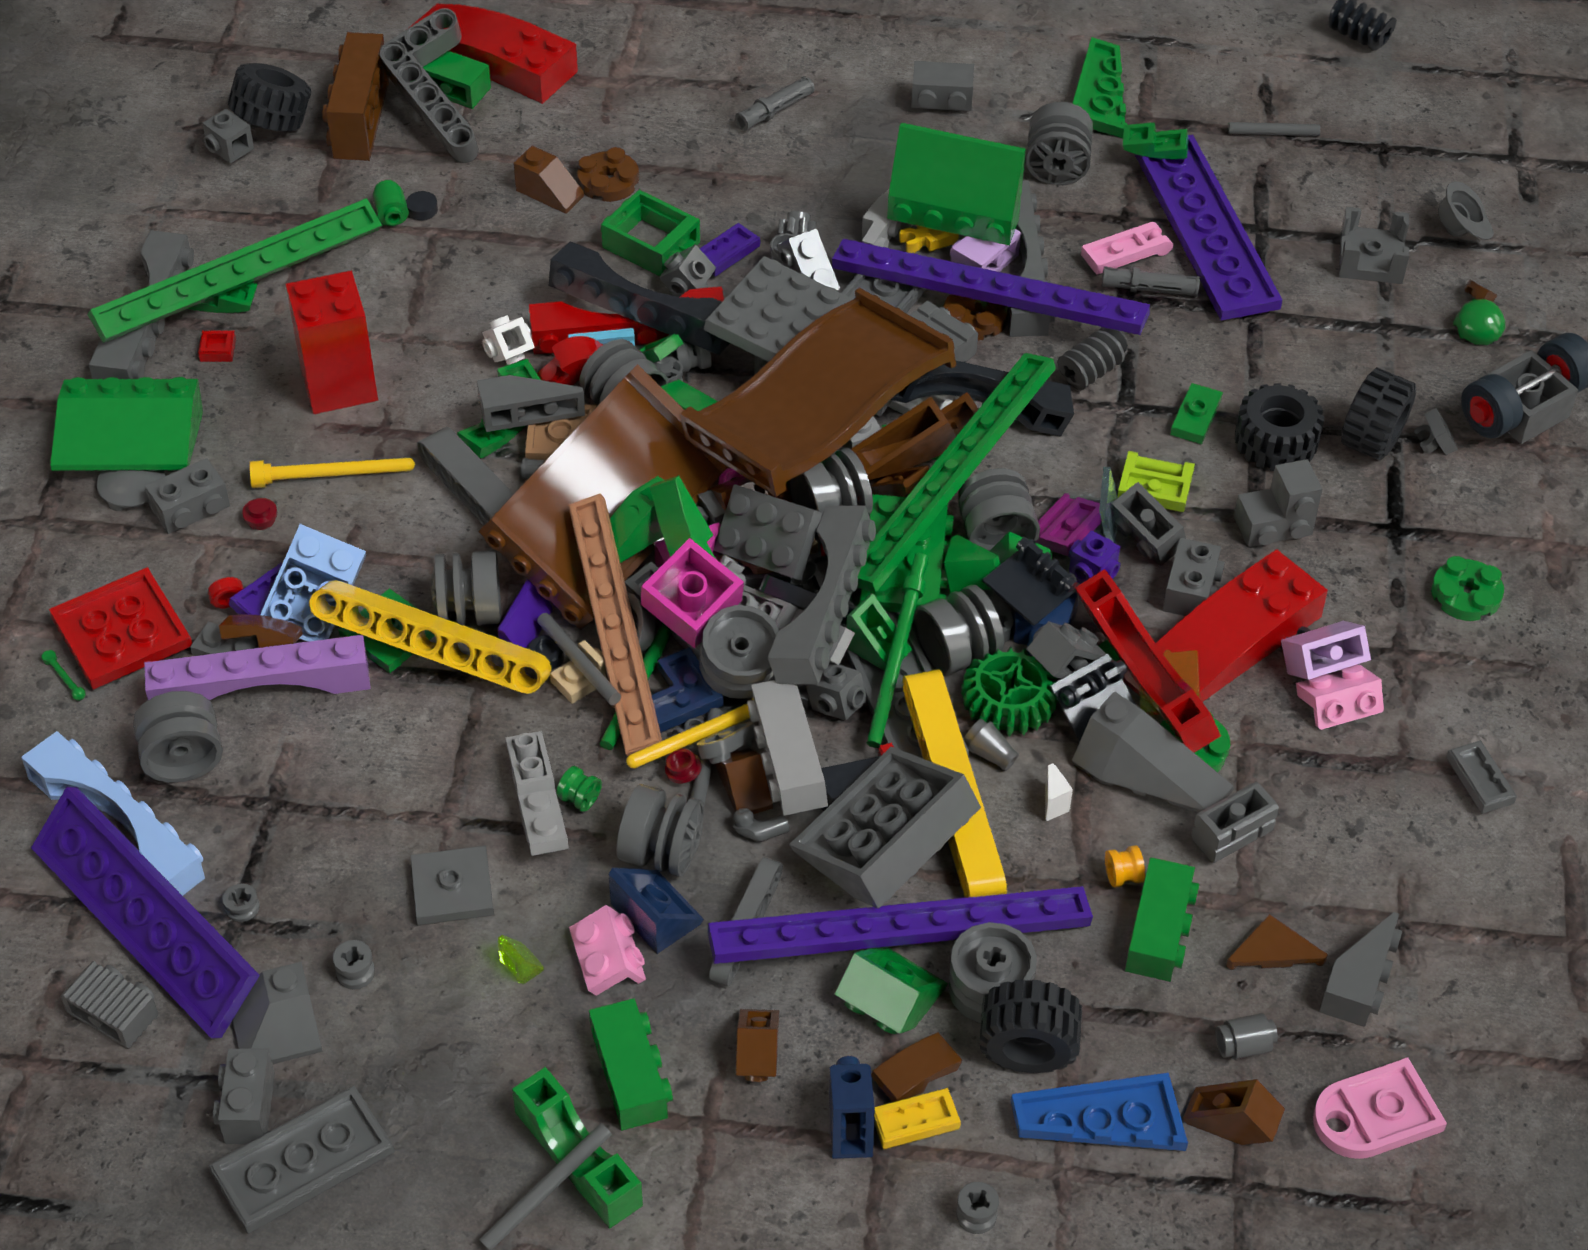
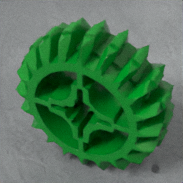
[961,646,1057,737]

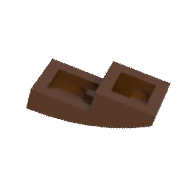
[219,614,303,648]
[871,1032,962,1102]

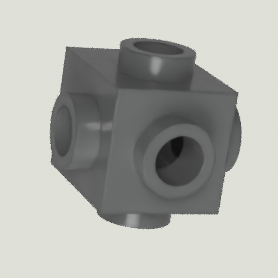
[202,109,254,164]
[659,244,716,297]
[806,662,867,720]

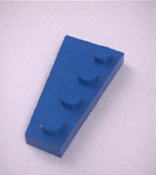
[1011,1073,1188,1151]

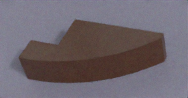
[851,392,979,480]

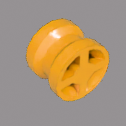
[1105,845,1145,888]

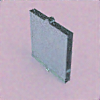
[1099,467,1117,544]

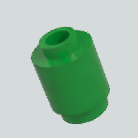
[372,180,409,226]

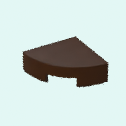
[1464,279,1497,302]

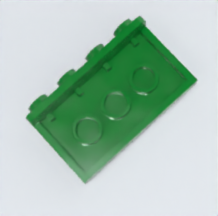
[860,494,954,612]

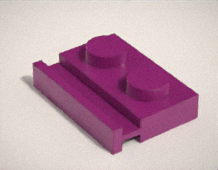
[1036,493,1108,556]

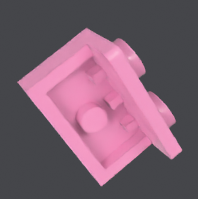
[1296,665,1384,730]
[569,905,646,996]

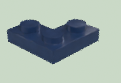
[652,647,723,733]

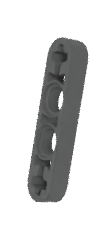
[709,857,783,986]

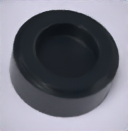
[406,191,438,220]
[528,635,564,670]

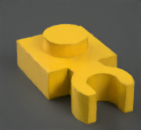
[899,226,959,253]

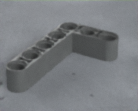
[380,8,479,163]

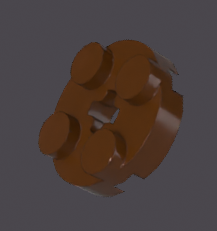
[577,147,639,202]
[944,294,1008,341]

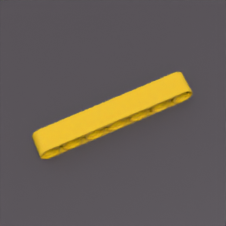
[309,580,551,694]
[902,669,1007,898]

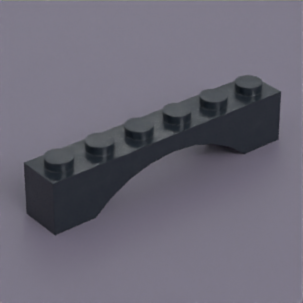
[548,241,730,355]
[890,361,1074,436]

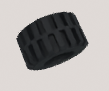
[227,63,311,131]
[1341,367,1416,461]
[1234,383,1324,471]
[979,979,1082,1074]

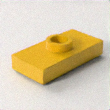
[874,1088,961,1149]

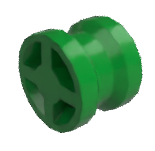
[556,766,602,812]

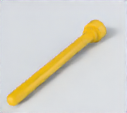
[250,458,415,488]
[626,698,753,769]

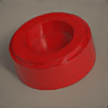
[208,577,244,609]

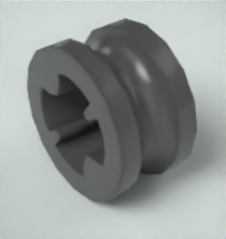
[222,884,260,922]

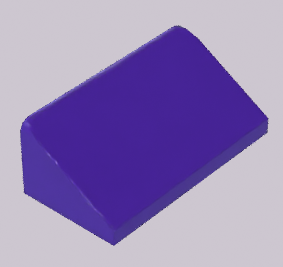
[498,580,552,649]

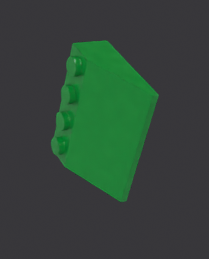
[887,123,1026,246]
[50,377,203,471]

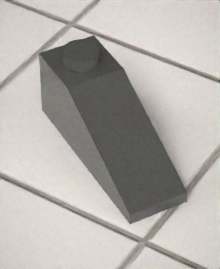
[477,375,585,432]

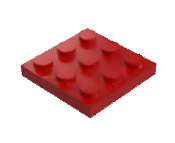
[49,567,192,689]

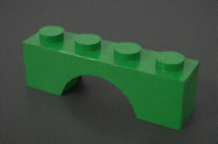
[512,1067,643,1229]

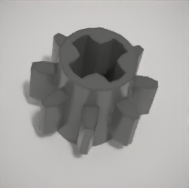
[778,211,817,236]

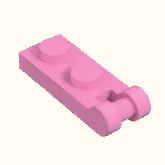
[1081,222,1173,275]

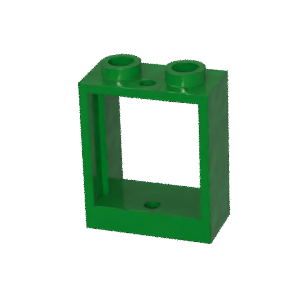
[601,189,700,277]

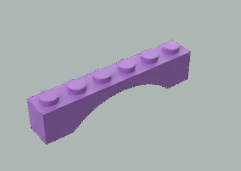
[144,635,371,700]

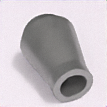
[964,719,1019,771]

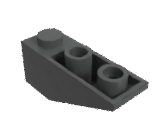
[1320,912,1402,1027]

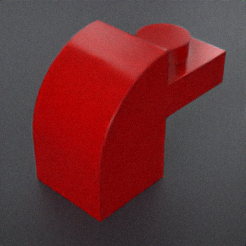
[537,336,603,385]

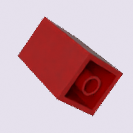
[285,270,378,414]

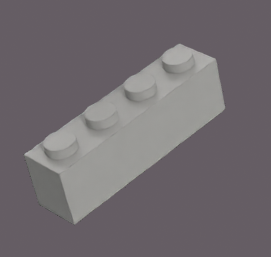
[747,680,828,816]

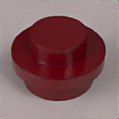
[242,498,278,530]
[665,749,702,784]

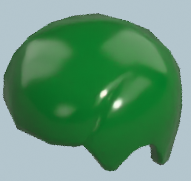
[1453,299,1505,346]

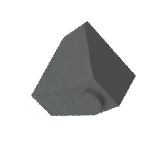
[1072,691,1234,813]

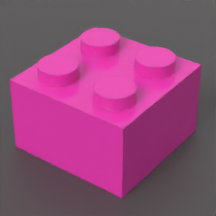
[641,538,744,649]

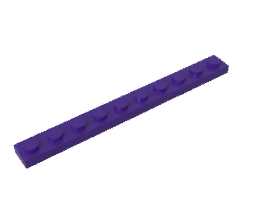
[832,239,1150,335]
[707,886,1093,964]

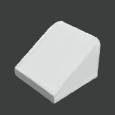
[1045,763,1073,821]

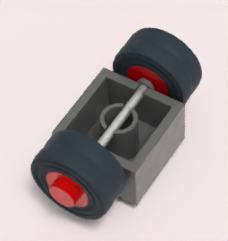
[1461,333,1588,444]

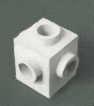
[482,315,535,365]

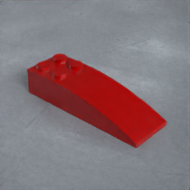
[406,3,578,104]
[1122,549,1328,712]

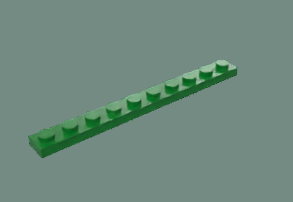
[87,198,382,343]
[857,353,1056,593]

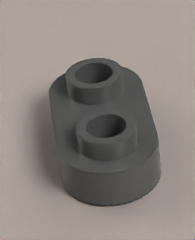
[697,721,756,764]

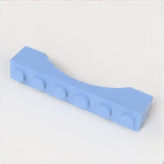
[21,731,205,896]

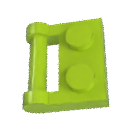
[1117,451,1195,512]

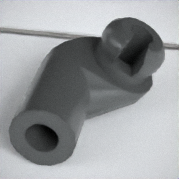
[733,808,789,842]

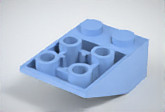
[260,524,366,642]

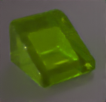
[497,935,544,984]

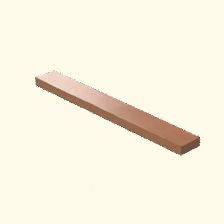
[568,493,662,756]

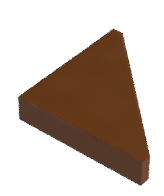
[1226,914,1328,970]

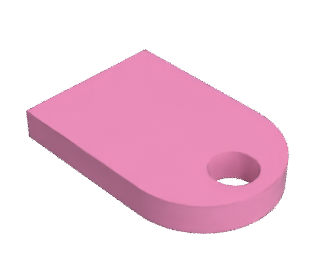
[1313,1058,1447,1159]

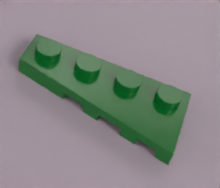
[1072,37,1127,138]

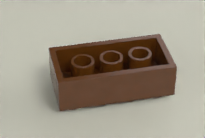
[323,32,389,161]

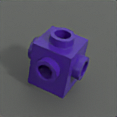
[1068,530,1121,584]

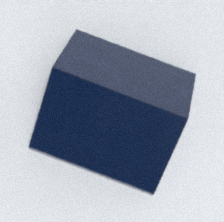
[608,868,704,954]

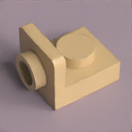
[550,640,606,704]

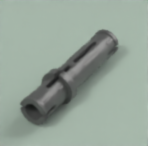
[735,76,815,131]
[1102,266,1200,297]

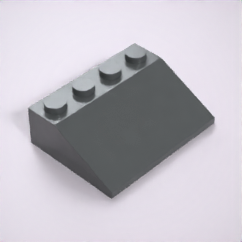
[789,747,981,909]

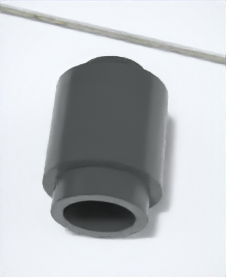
[1215,1013,1278,1060]

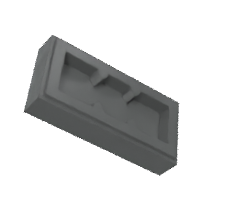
[1446,740,1517,814]

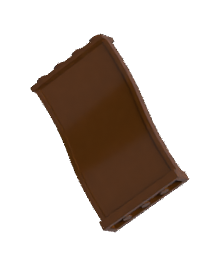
[680,287,956,497]
[478,364,728,630]

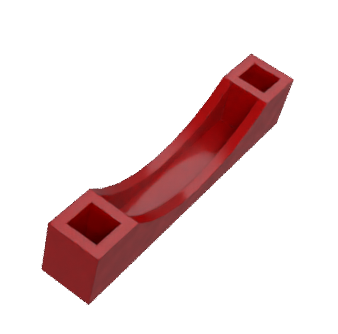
[529,286,724,355]
[1075,569,1221,753]

